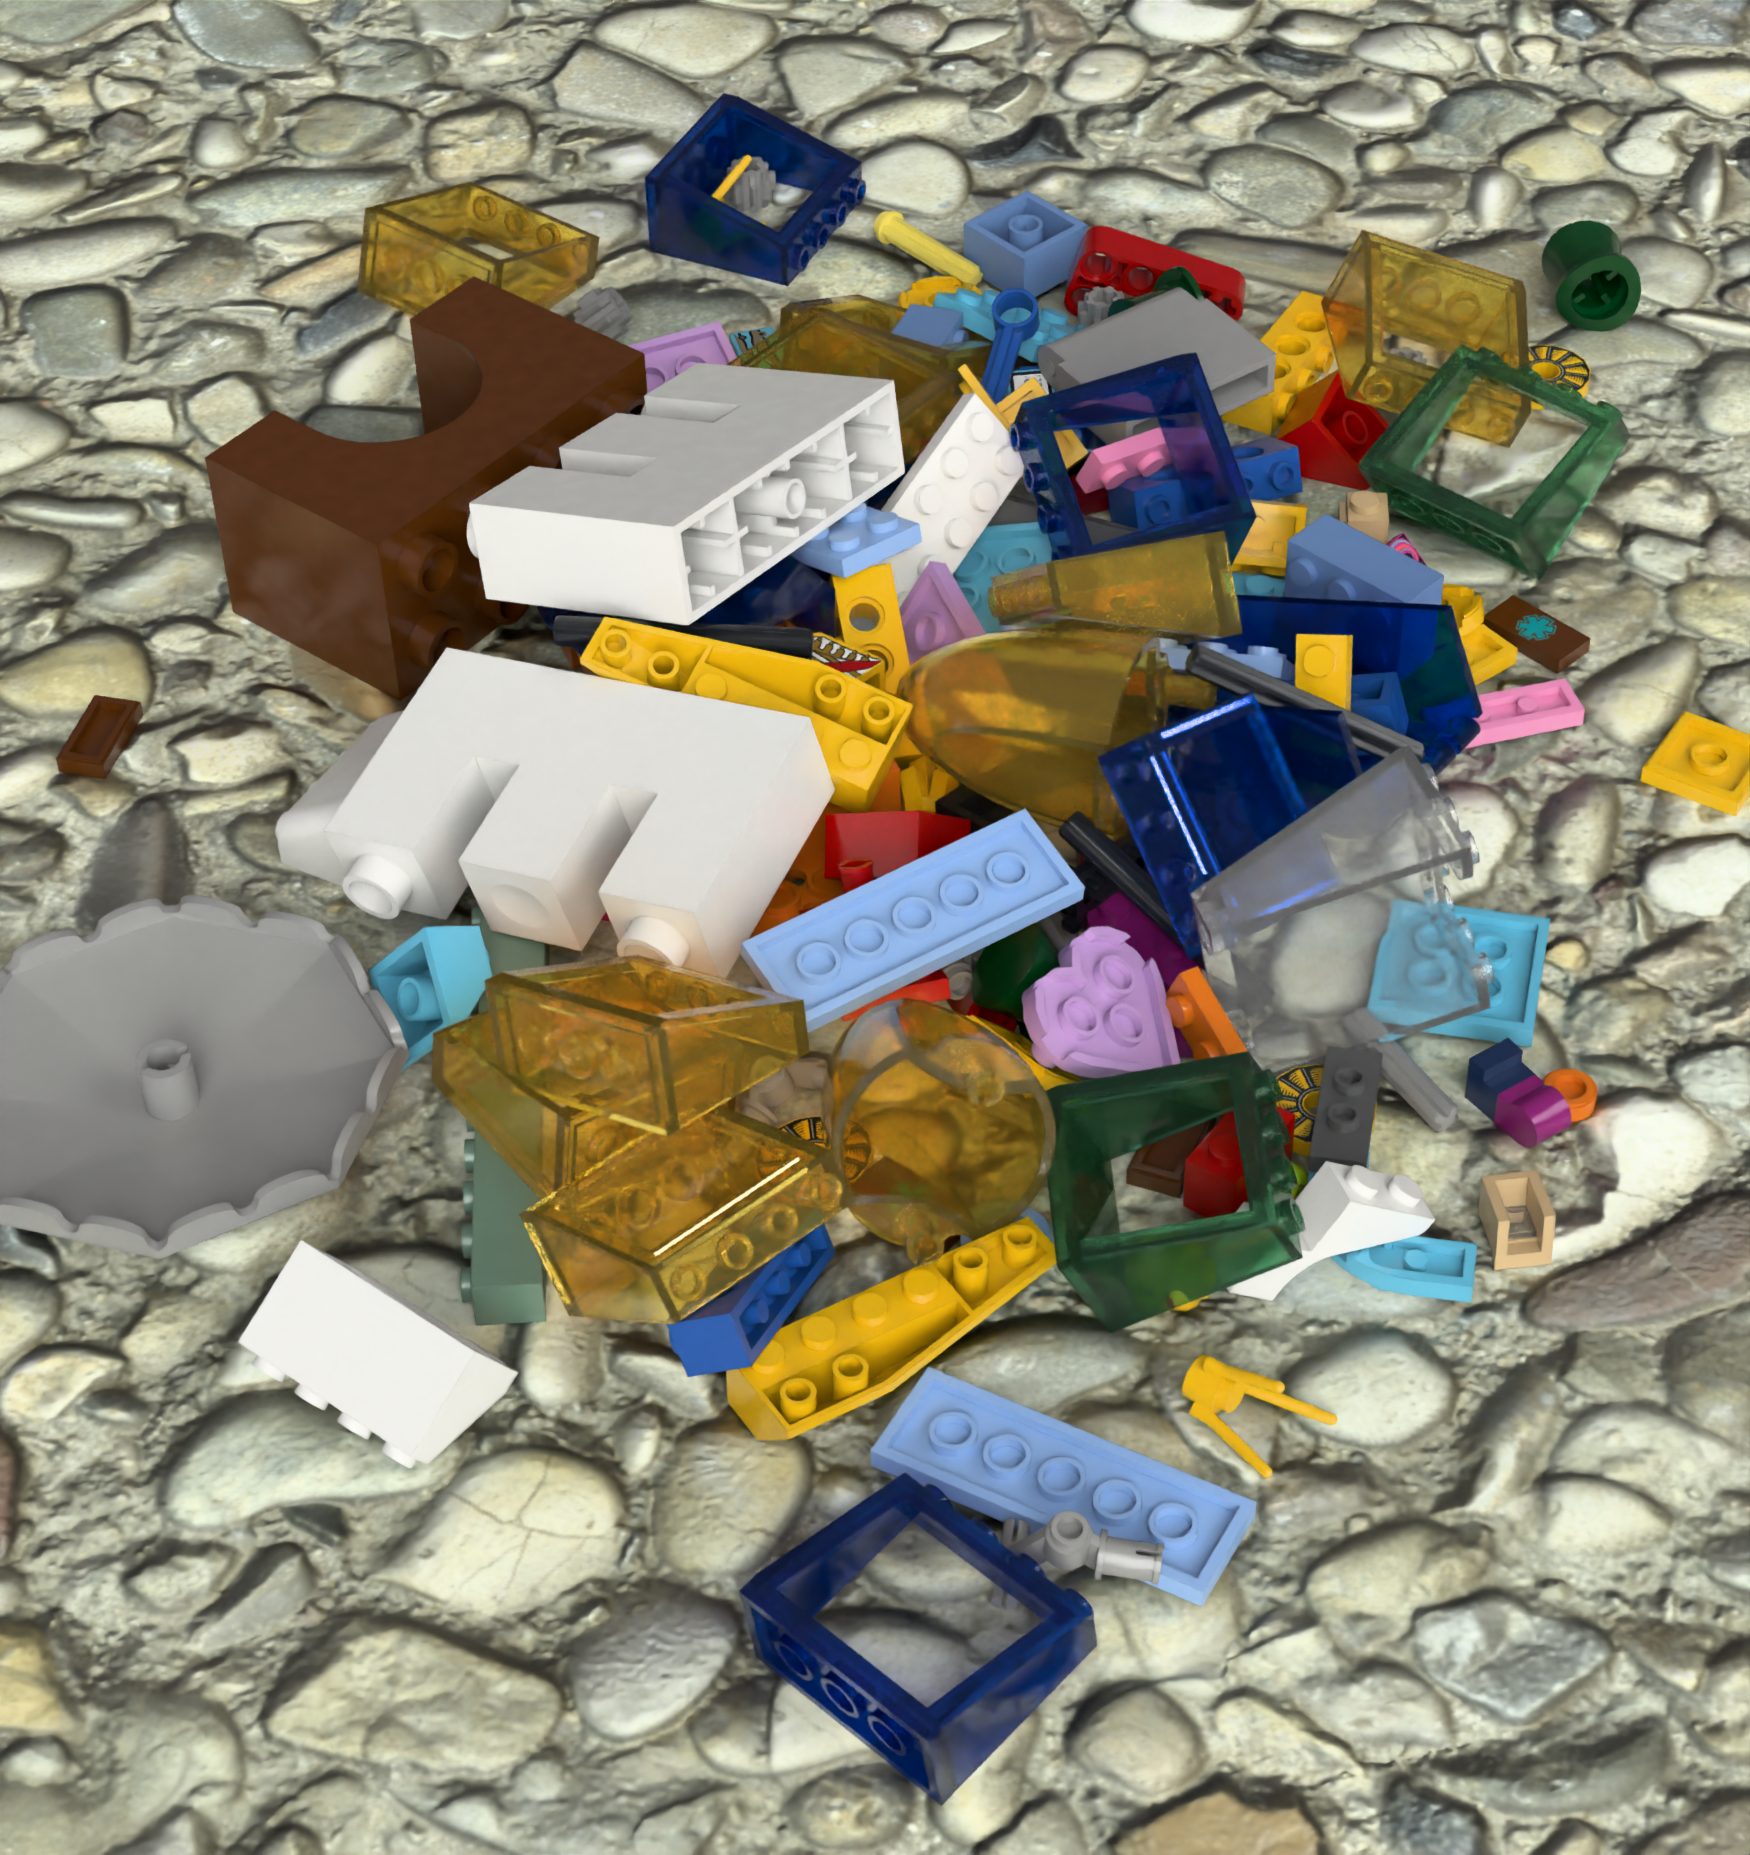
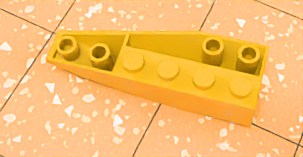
[580,617,914,813]
[726,1216,1061,1440]

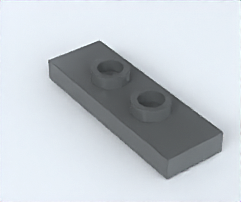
[1308,1046,1383,1172]

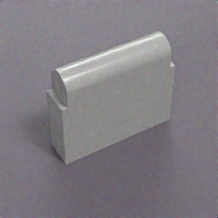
[1037,287,1276,445]

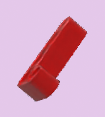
[1064,225,1246,321]

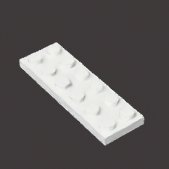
[807,393,1033,637]

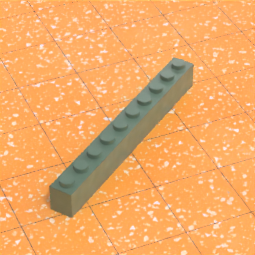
[460,906,550,1326]

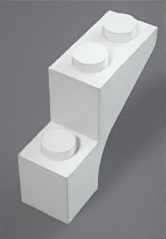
[1207,1161,1435,1301]

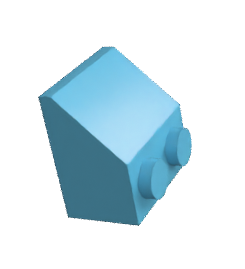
[368,925,493,1071]

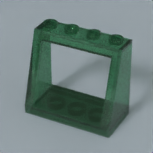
[1358,344,1631,580]
[1038,1051,1305,1333]

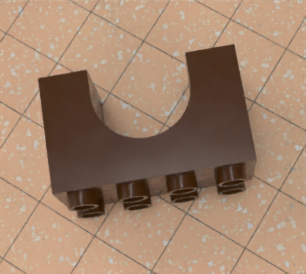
[205,276,647,701]

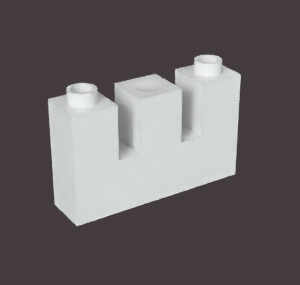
[467,363,905,626]
[323,647,835,984]

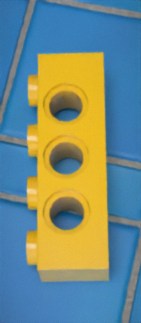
[1222,291,1354,435]
[821,564,927,772]

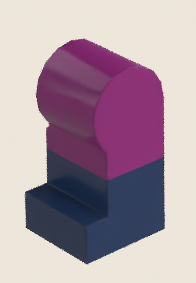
[1465,1038,1572,1148]

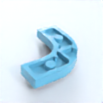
[1308,1145,1477,1303]

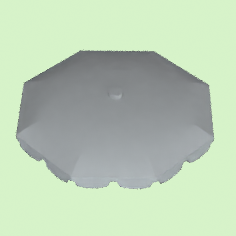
[0,895,409,1259]

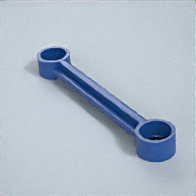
[981,288,1040,404]

